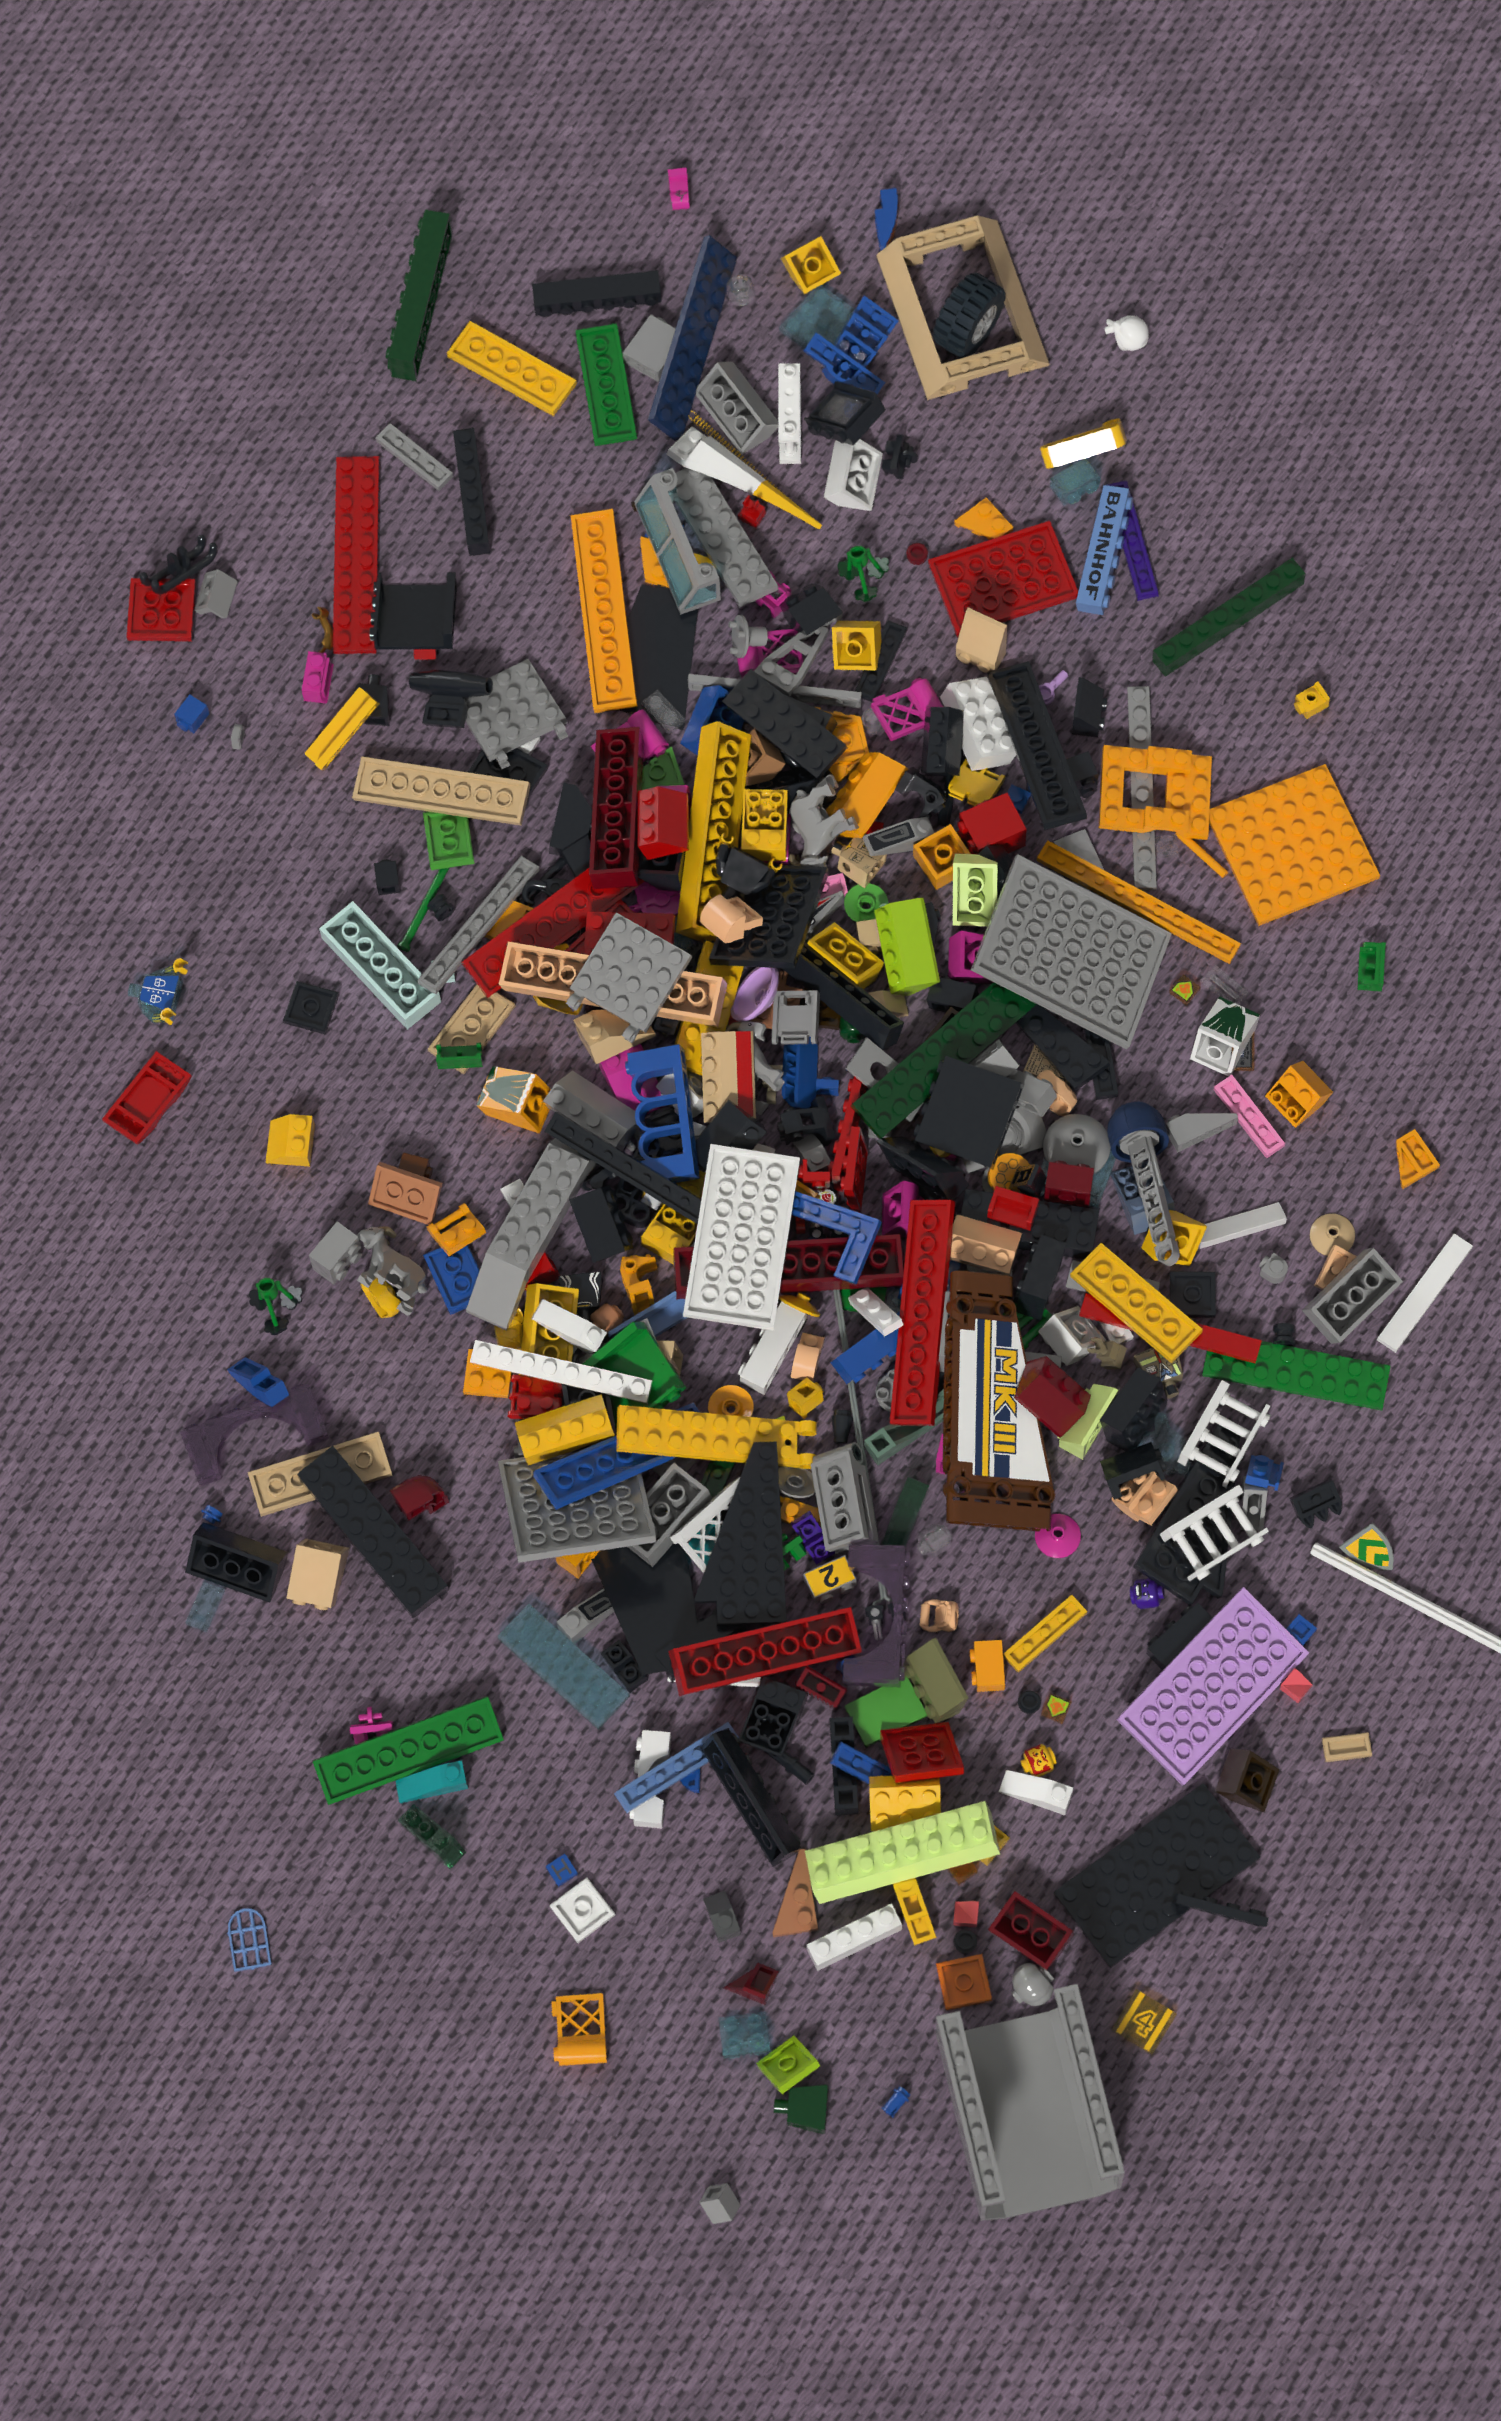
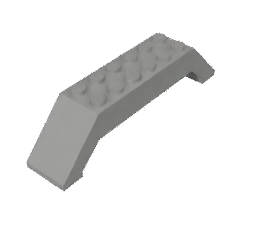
[466,1138,600,1331]

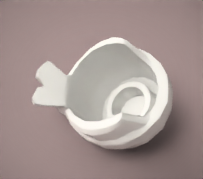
[1105,316,1149,351]

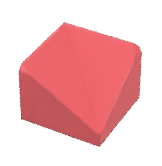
[1280,1668,1312,1703]
[953,1901,979,1928]

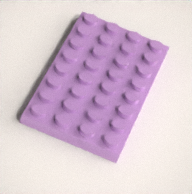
[1116,1587,1309,1785]

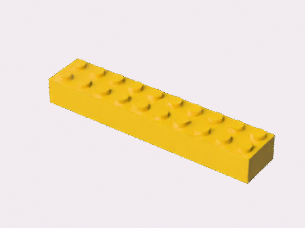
[676,721,751,943]

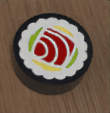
[817,1188,838,1205]

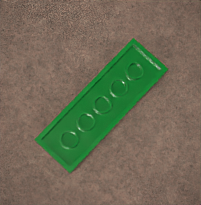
[575,324,637,446]

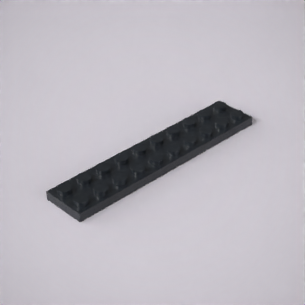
[987,661,1087,830]

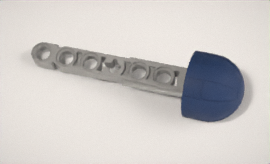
[1107,1101,1180,1266]

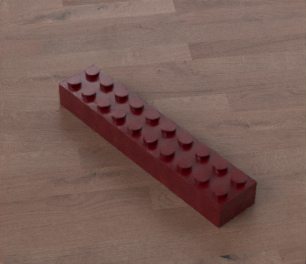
[673,1234,904,1300]

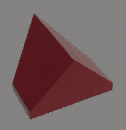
[724,1962,779,2005]

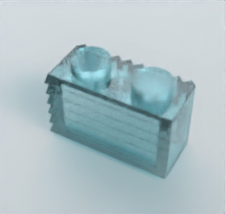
[1050,458,1101,506]

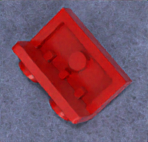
[798,1159,830,1192]

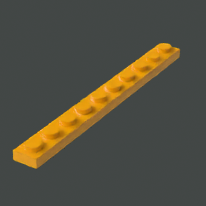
[1036,840,1241,964]

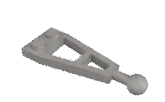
[754,606,843,697]

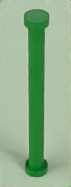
[397,868,449,952]

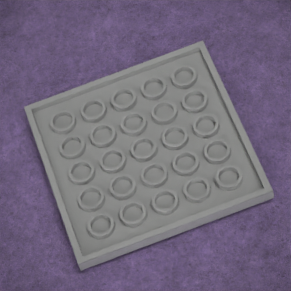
[498,1448,656,1563]

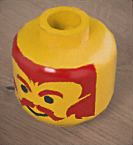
[1020,1744,1057,1777]

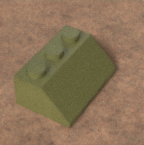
[903,1638,969,1723]

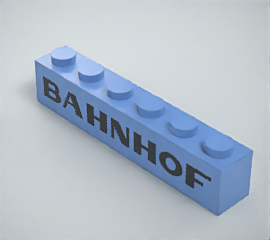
[1076,485,1133,615]

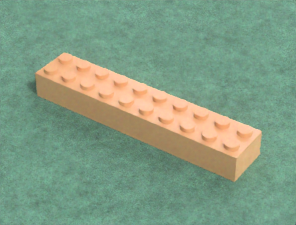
[499,942,727,1027]

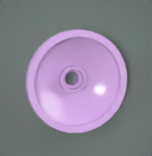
[731,967,779,1022]

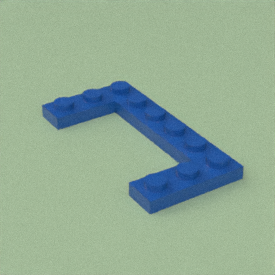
[791,1191,882,1285]

